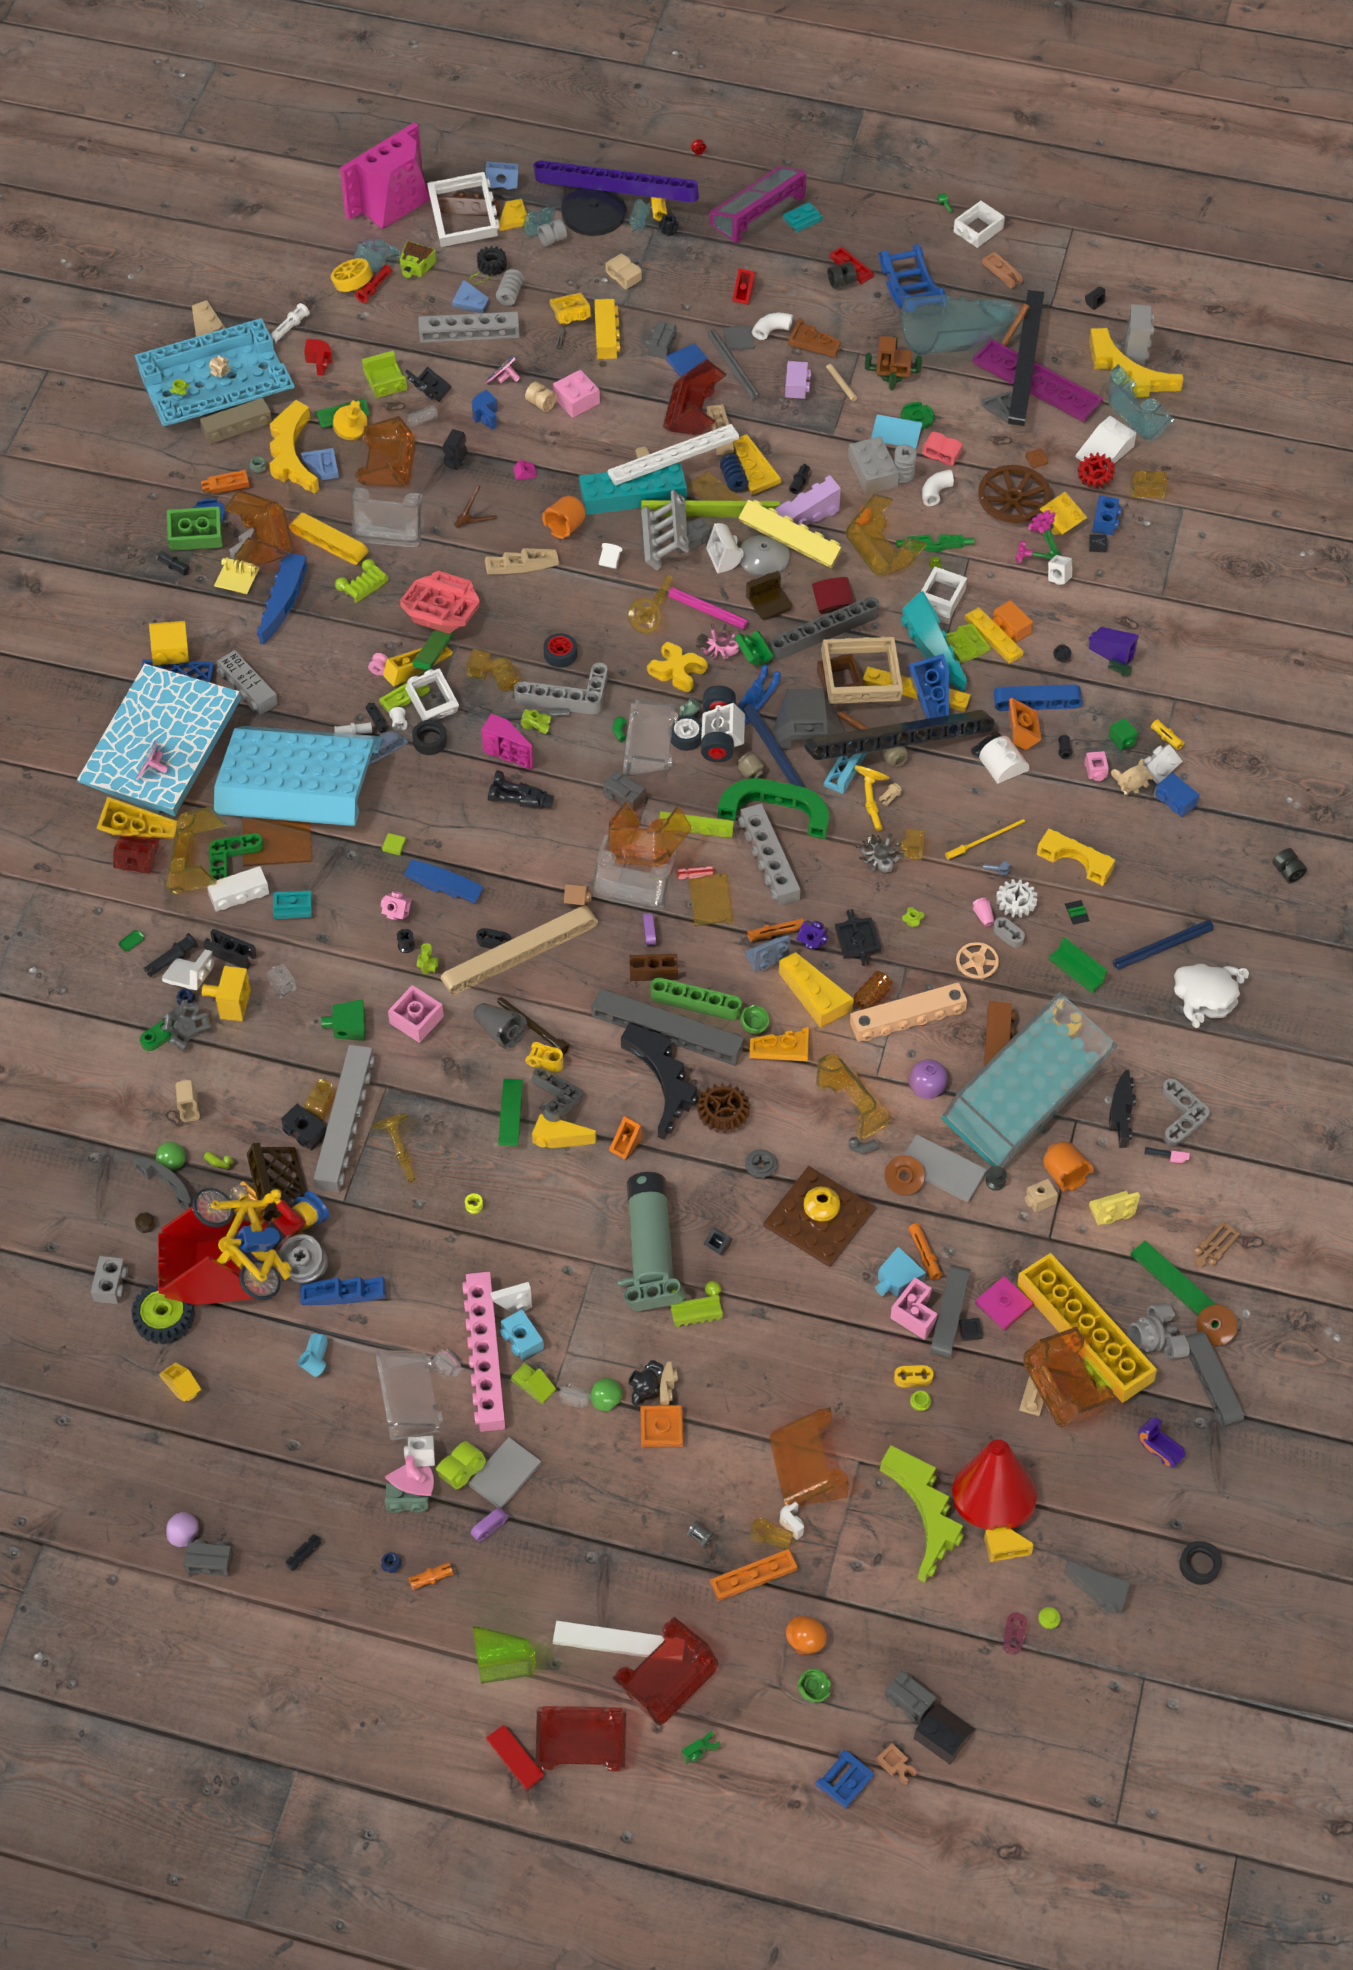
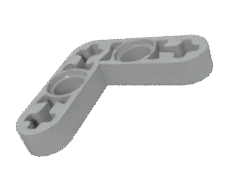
[1162,1079,1210,1147]

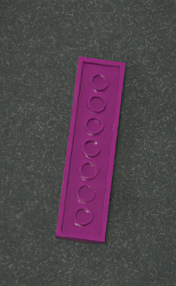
[972,339,1103,422]

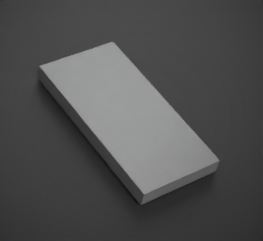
[904,1135,987,1202]

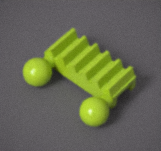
[335,559,389,603]
[671,1281,723,1327]

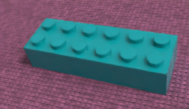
[579,462,687,515]

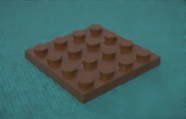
[763,1165,875,1267]

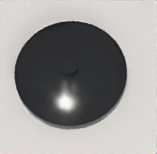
[561,188,626,236]

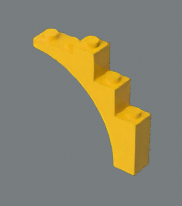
[1089,328,1183,398]
[269,400,319,494]

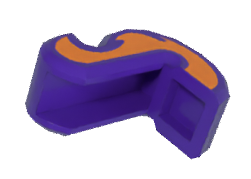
[1138,1417,1186,1468]

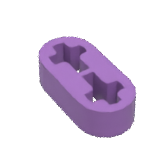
[642,913,656,946]
[471,1507,508,1542]

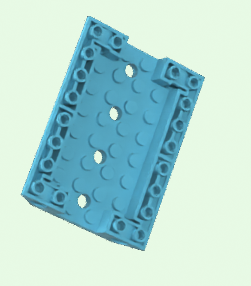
[134,318,294,426]

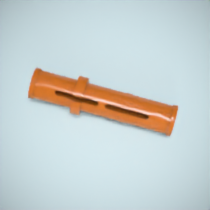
[747,918,804,942]
[908,1223,942,1280]

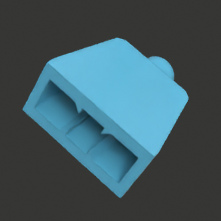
[875,1247,926,1297]

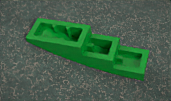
[498,1079,523,1146]

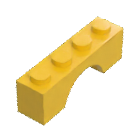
[1037,829,1115,886]

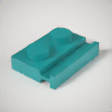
[783,202,823,233]
[273,891,312,919]

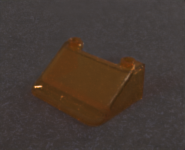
[770,1407,849,1507]

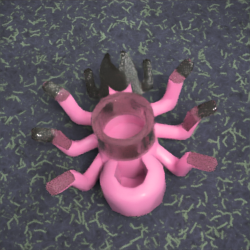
[696,624,740,660]

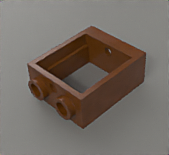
[817,654,865,705]

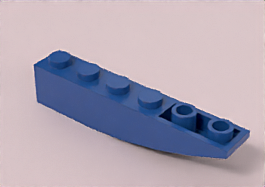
[257,553,308,645]

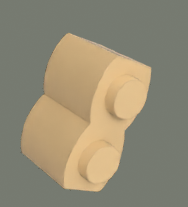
[606,254,642,289]
[175,1080,200,1122]

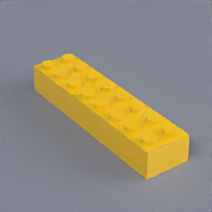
[1017,1253,1157,1403]

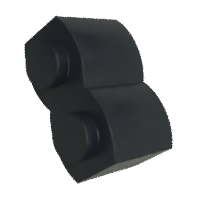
[443,429,467,470]

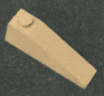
[707,404,734,456]

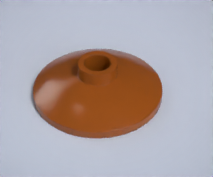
[885,1155,925,1195]
[1196,1305,1238,1346]

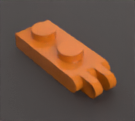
[201,470,249,494]

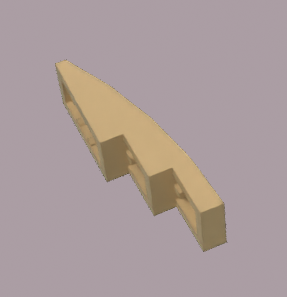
[484,548,559,574]

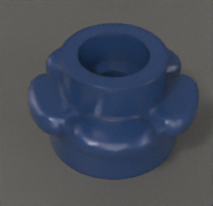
[176,988,195,1005]
[381,1552,402,1573]

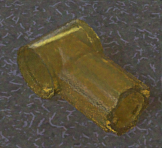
[750,1518,794,1550]

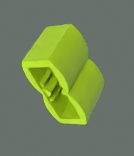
[436,1441,486,1490]

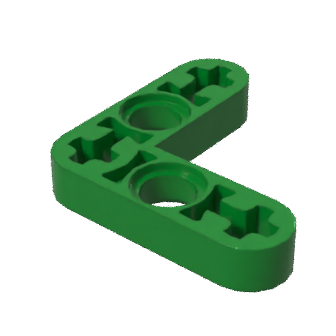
[209,833,264,882]

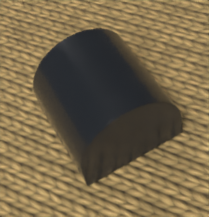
[1085,286,1105,310]
[704,1227,732,1255]

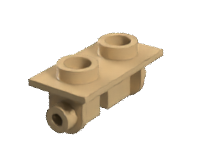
[1019,1371,1050,1416]

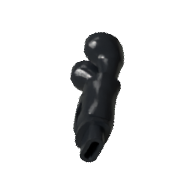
[488,770,555,809]

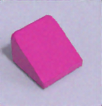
[514,460,537,480]

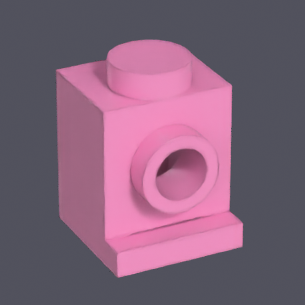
[1084,751,1109,781]

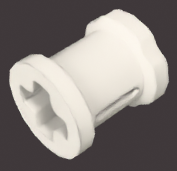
[389,707,408,731]

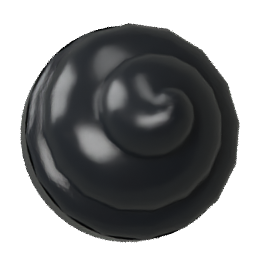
[1053,644,1072,662]

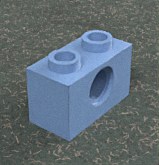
[486,161,518,190]

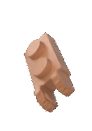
[982,252,1023,289]

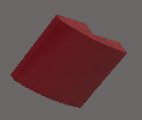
[812,577,855,614]

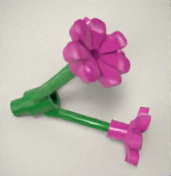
[1015,510,1062,563]

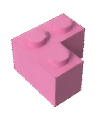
[890,1278,938,1340]

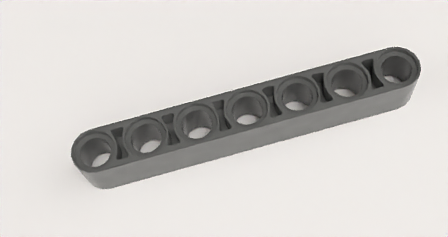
[771,597,879,660]

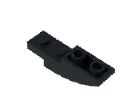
[1109,1070,1136,1148]

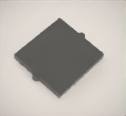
[723,326,754,351]

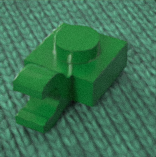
[681,1732,721,1764]

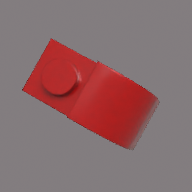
[304,339,332,376]

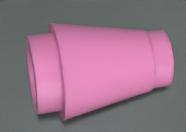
[972,897,994,927]

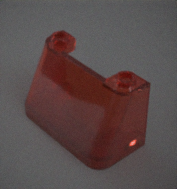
[612,1616,719,1725]
[536,1706,627,1771]

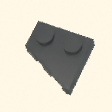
[981,391,1012,423]

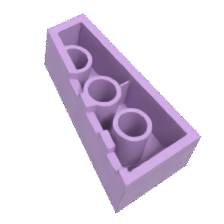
[774,475,841,526]

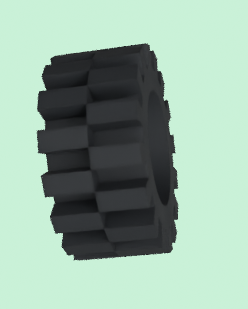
[477,246,507,276]

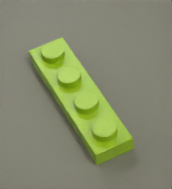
[659,811,734,838]

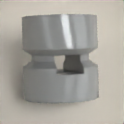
[537,219,567,246]

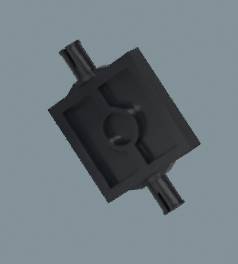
[835,909,881,966]

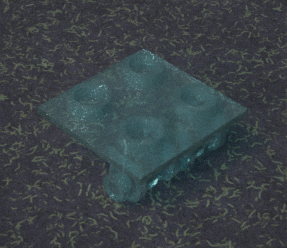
[522,207,557,237]

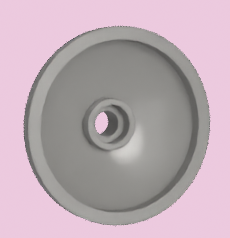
[739,535,790,577]

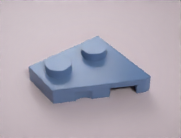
[452,280,489,313]
[301,448,339,480]

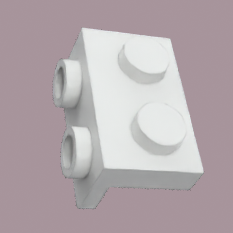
[1144,744,1182,784]

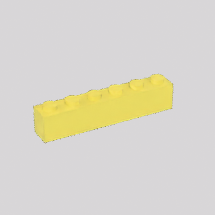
[739,500,842,569]

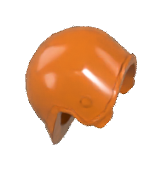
[786,1616,827,1655]

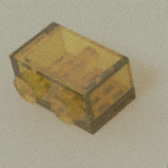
[1130,470,1168,499]

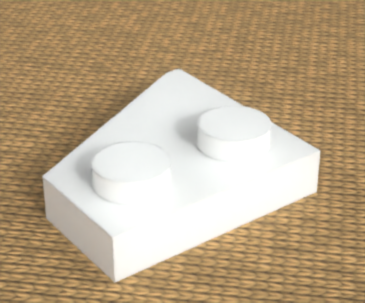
[490,1282,532,1313]

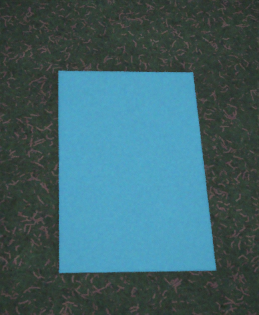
[871,414,922,449]

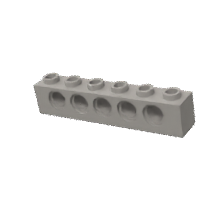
[418,312,519,343]
[738,803,800,906]

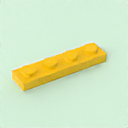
[965,607,1024,664]

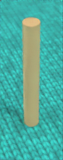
[826,364,857,402]

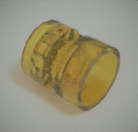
[489,657,520,691]

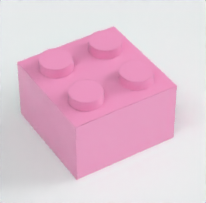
[553,369,600,418]
[388,985,444,1043]

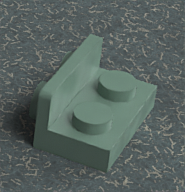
[385,1484,429,1513]

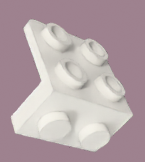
[162,950,214,990]

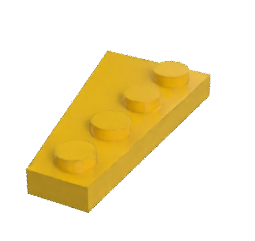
[733,434,781,495]

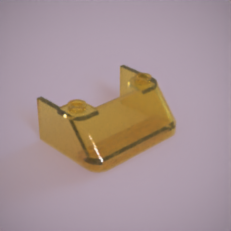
[846,494,927,577]
[166,806,226,894]

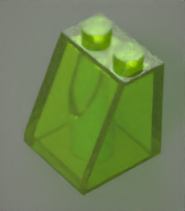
[473,1626,536,1684]

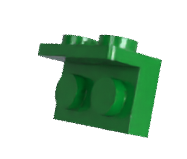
[734,630,774,667]

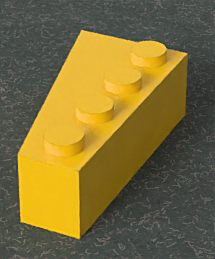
[779,952,854,1028]

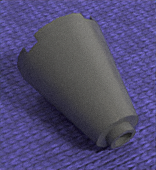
[474,1003,527,1049]

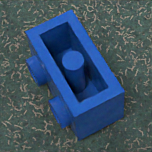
[1155,772,1200,817]

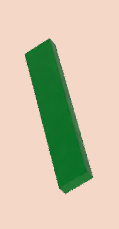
[1131,1240,1219,1328]

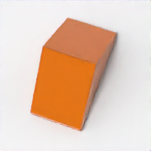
[609,1116,642,1160]

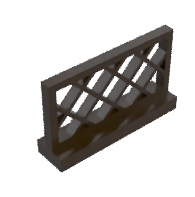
[247,1143,306,1221]

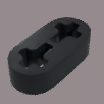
[476,928,511,949]

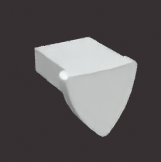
[599,543,623,569]

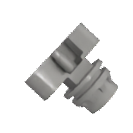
[1127,1303,1190,1359]

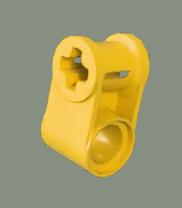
[525,1042,564,1073]

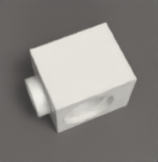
[1048,555,1072,585]
[404,1436,435,1467]

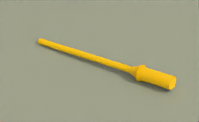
[945,819,1025,860]

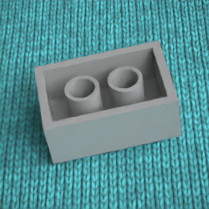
[1124,304,1154,366]
[848,436,899,495]

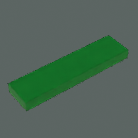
[413,630,454,670]

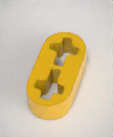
[894,1365,934,1387]

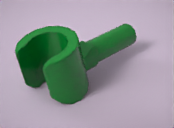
[937,194,953,213]

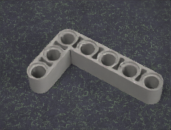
[514,663,608,714]

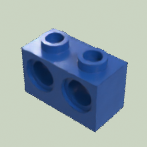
[1092,495,1122,536]

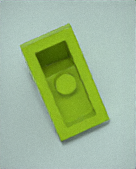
[511,1363,556,1405]

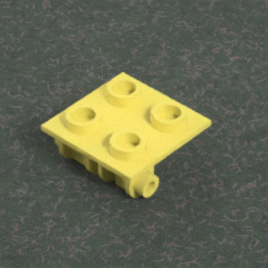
[214,557,260,594]

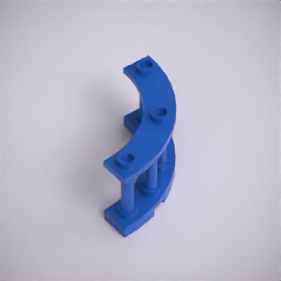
[878,244,947,313]

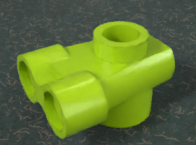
[521,709,551,735]
[417,943,439,974]

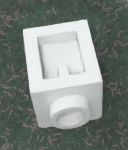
[779,1501,804,1540]

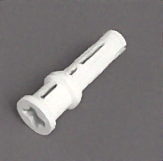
[270,303,310,344]

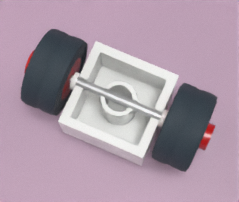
[701,686,745,762]

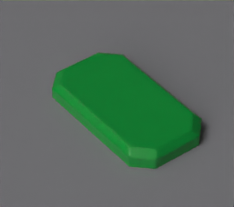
[119,930,144,951]

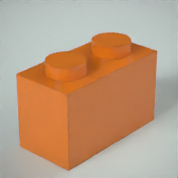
[993,600,1033,643]

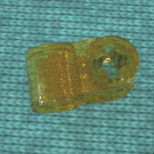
[303,1079,334,1119]

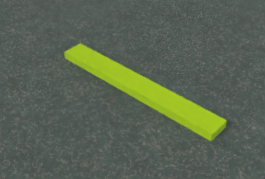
[641,500,780,517]

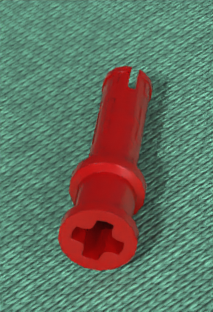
[355,265,393,303]

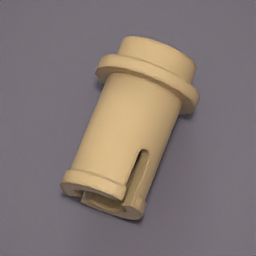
[879,783,902,806]

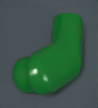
[612,716,627,742]

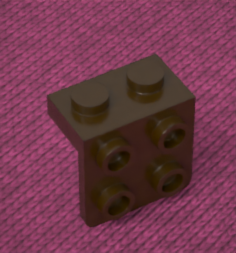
[746,571,792,620]

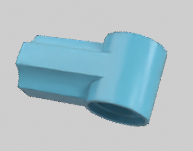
[298,1333,328,1377]

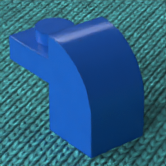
[472,389,497,430]

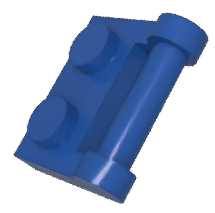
[815,1750,875,1809]

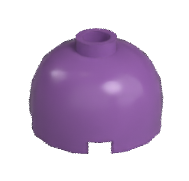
[909,1059,948,1099]

